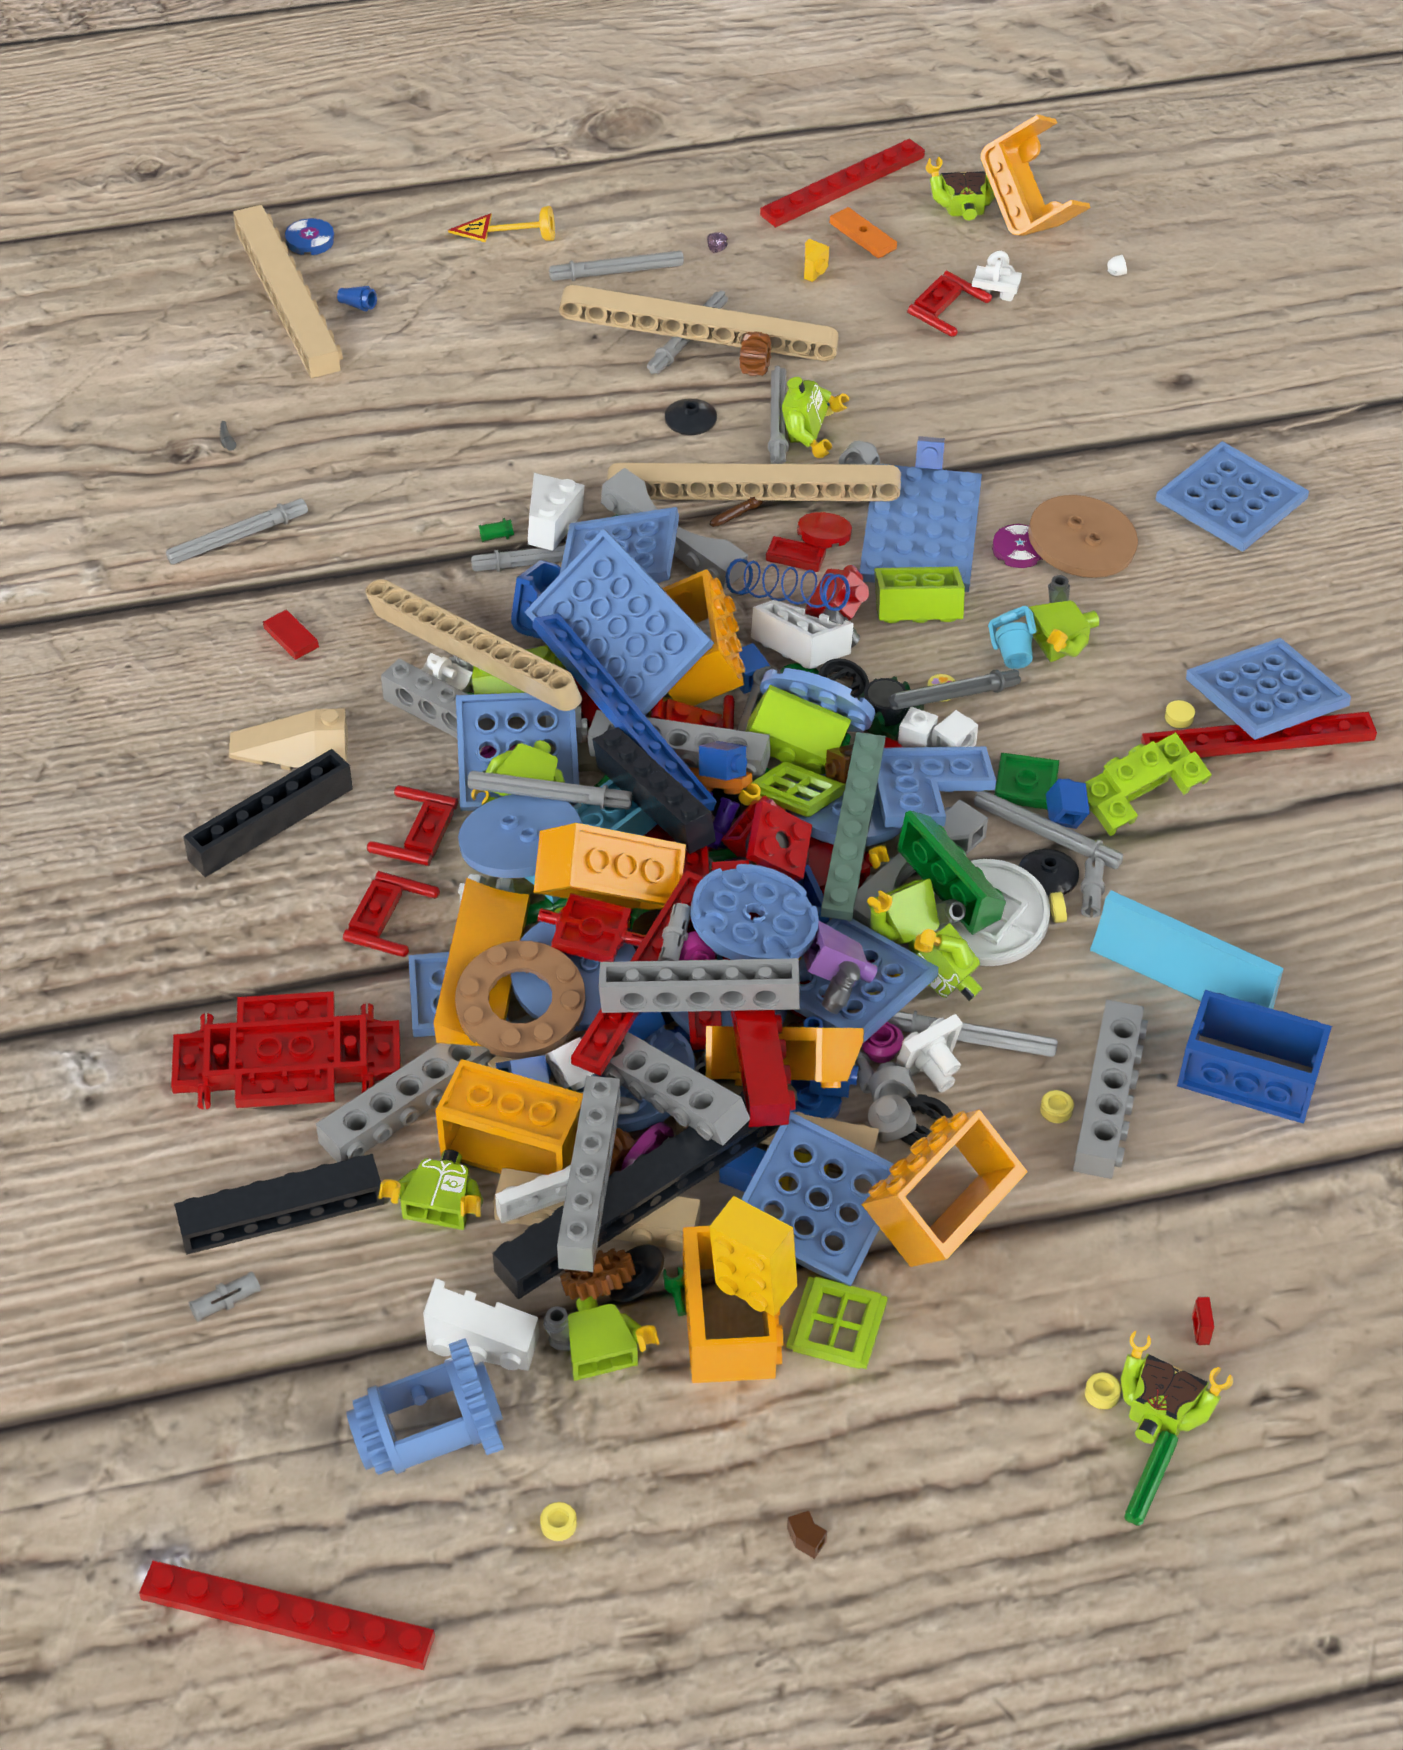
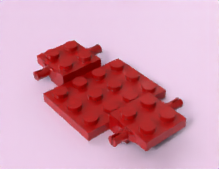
[171,991,401,1109]

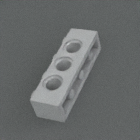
[381,659,493,738]

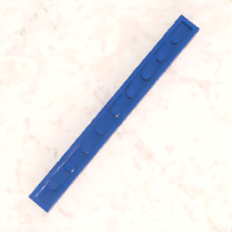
[532,613,716,811]

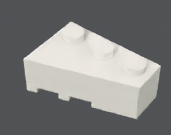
[528,473,585,551]

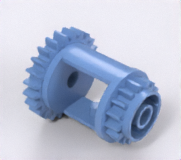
[346,1338,504,1475]

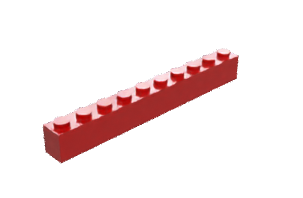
[711,860,796,1127]

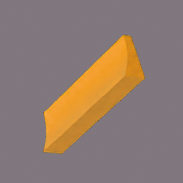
[434,877,530,1047]

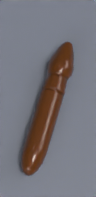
[710,497,764,527]

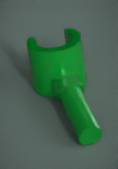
[663,1267,686,1316]

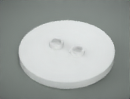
[933,859,1050,966]

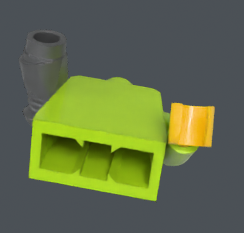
[1027,575,1099,662]
[867,878,966,955]
[543,1296,660,1381]

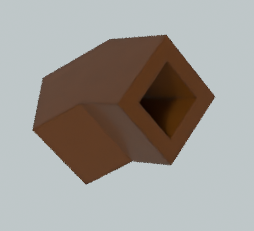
[787,1510,827,1559]

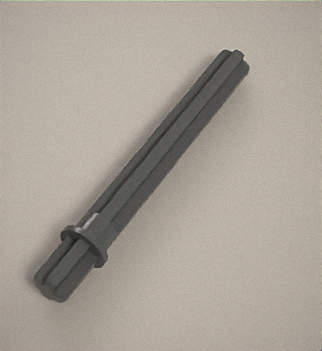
[888,669,1021,710]

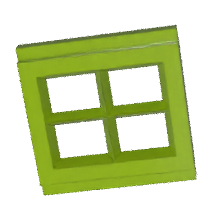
[750,761,846,817]
[786,1276,888,1369]

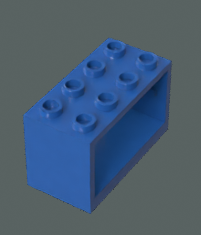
[1177,990,1332,1124]

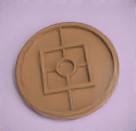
[1028,495,1138,578]

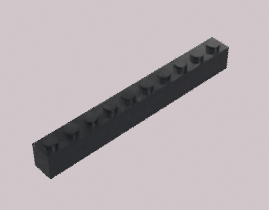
[492,1091,780,1300]

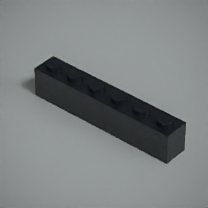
[592,727,716,854]
[183,749,353,878]
[174,1154,384,1255]

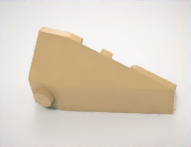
[229,708,348,771]

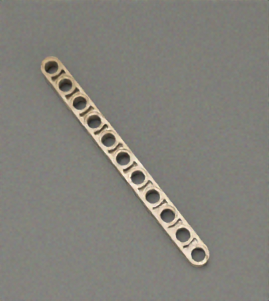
[559,285,839,361]
[607,463,901,501]
[365,579,582,711]

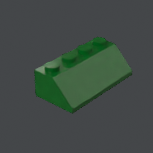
[897,810,1006,935]

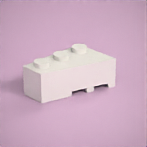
[751,600,853,669]
[423,1278,539,1371]

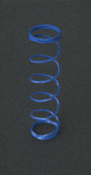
[725,558,850,612]

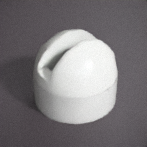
[1107,255,1127,276]

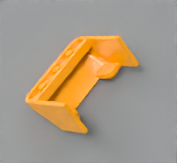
[981,114,1091,236]
[706,1026,864,1088]

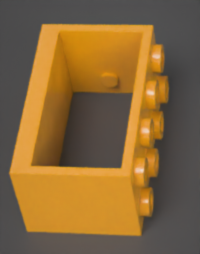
[662,569,745,706]
[533,823,686,911]
[436,1059,583,1175]
[861,1109,1028,1267]
[683,1226,783,1383]

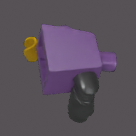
[799,921,878,1014]

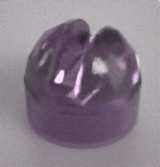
[707,232,728,253]

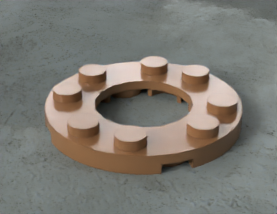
[455,941,586,1059]

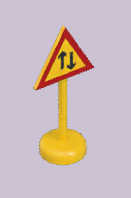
[448,206,555,242]

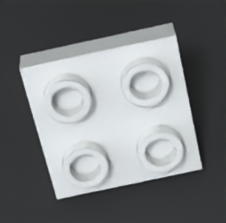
[896,1014,963,1093]

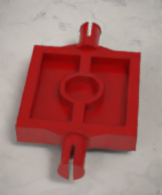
[538,893,646,962]

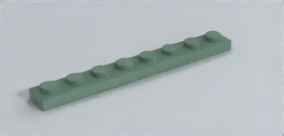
[821,732,886,921]

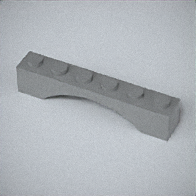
[601,468,748,591]
[853,800,988,931]

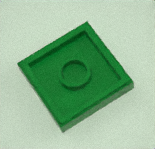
[994,752,1060,810]

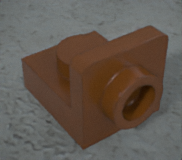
[825,744,854,784]

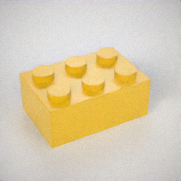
[709,1196,798,1316]

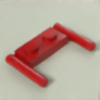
[907,270,992,337]
[650,695,735,730]
[367,785,458,866]
[343,871,440,957]

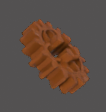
[560,1248,636,1301]

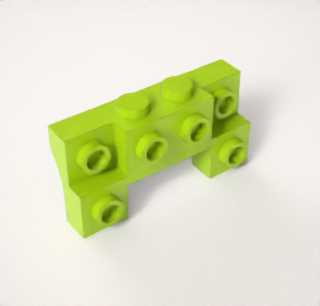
[1085,732,1212,836]

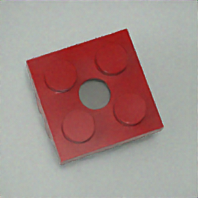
[745,801,812,882]

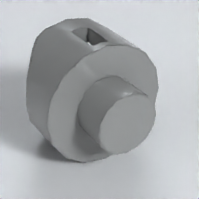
[838,441,880,465]
[869,1062,917,1102]
[868,1094,916,1142]

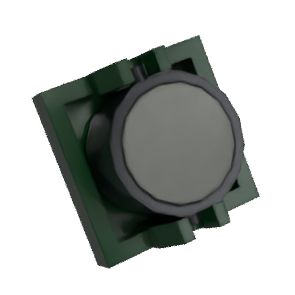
[857,676,924,741]

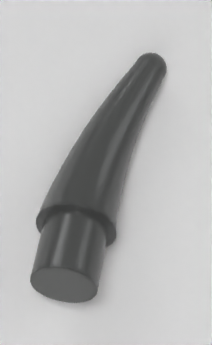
[220,421,236,451]

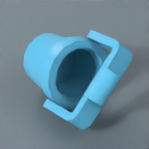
[988,606,1037,669]

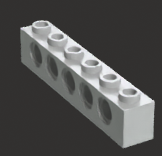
[587,710,770,780]
[599,958,800,1013]
[1073,999,1148,1179]
[602,1032,750,1146]
[316,1043,496,1162]
[557,1075,621,1272]

